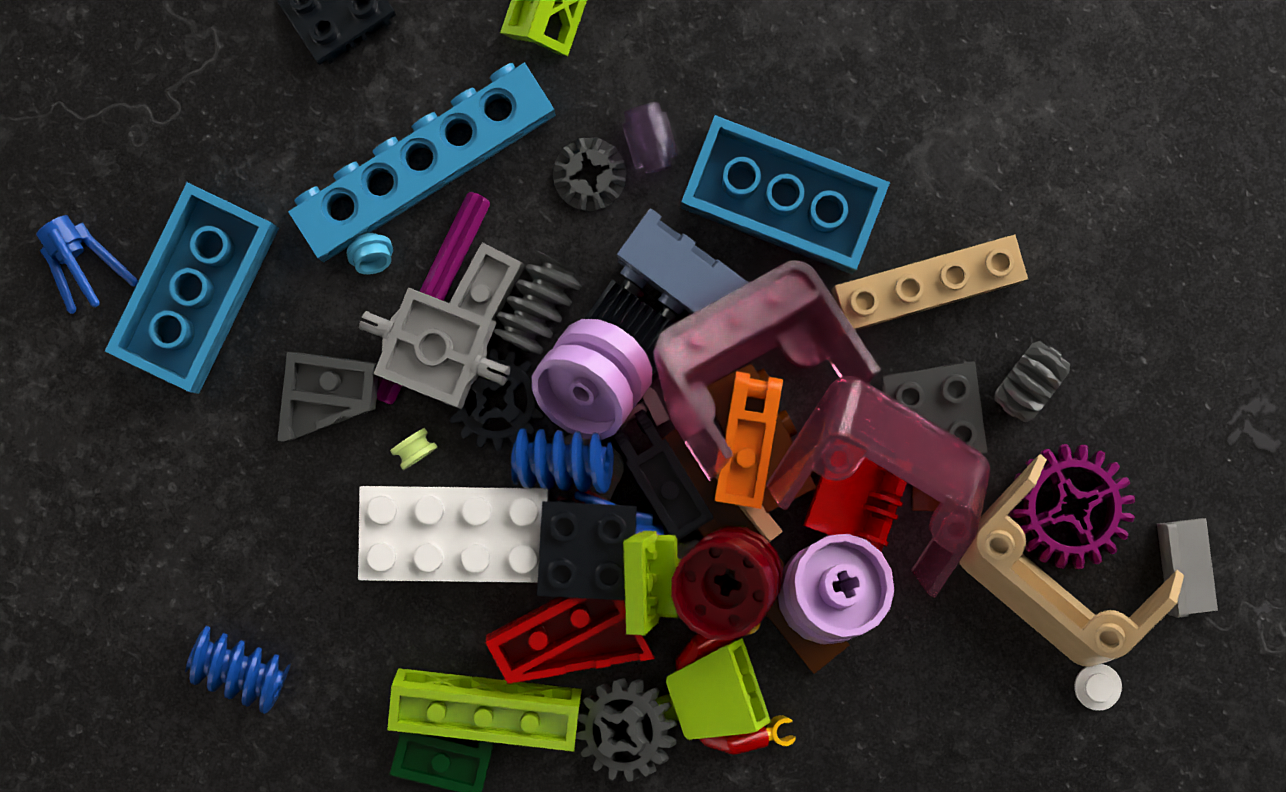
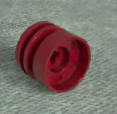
[671,526,783,641]

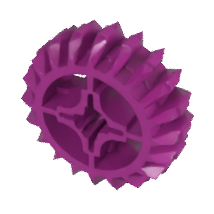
[1008,444,1135,569]

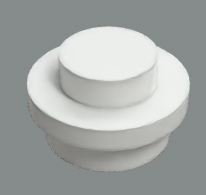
[1074,664,1122,710]

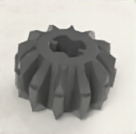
[994,341,1070,423]

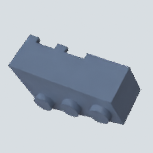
[617,208,764,343]

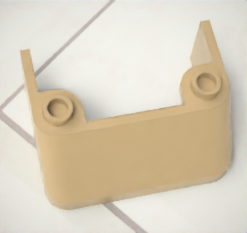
[957,454,1184,667]

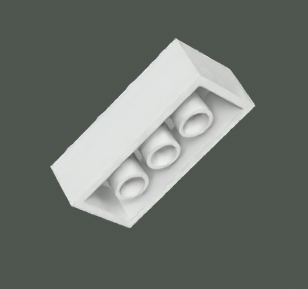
[358,486,550,583]

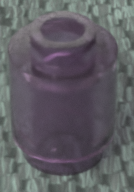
[622,102,679,174]

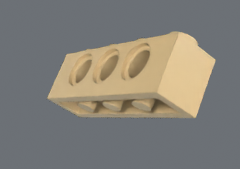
[831,234,1028,334]

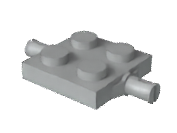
[359,287,510,409]

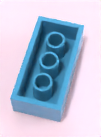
[680,115,890,274]
[105,182,279,394]

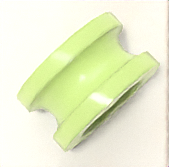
[390,428,437,470]

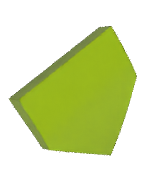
[624,531,682,635]

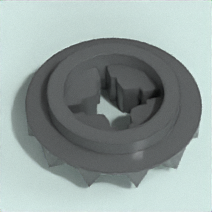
[553,137,626,211]

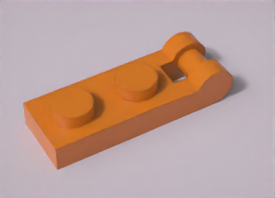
[714,371,783,509]

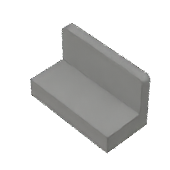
[1157,518,1218,618]

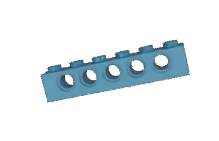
[288,62,556,263]

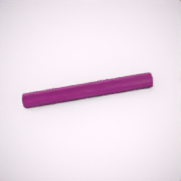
[377,192,490,404]

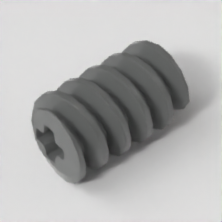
[493,250,582,354]

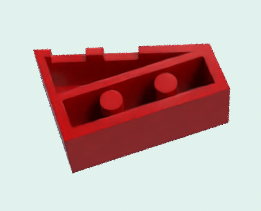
[485,597,655,684]

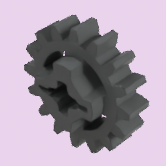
[576,678,677,782]

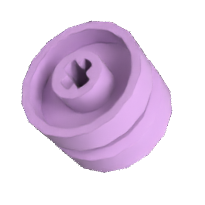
[532,319,652,440]
[778,534,894,645]

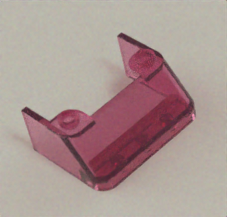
[654,261,881,481]
[766,376,990,598]

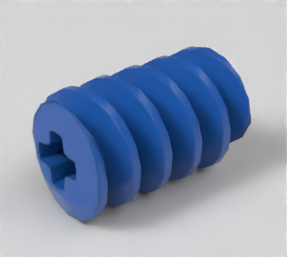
[511,428,614,493]
[185,625,291,714]

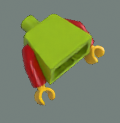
[656,623,796,755]

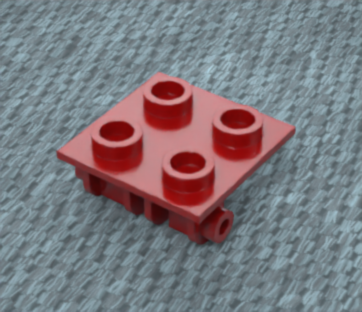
[803,438,913,552]

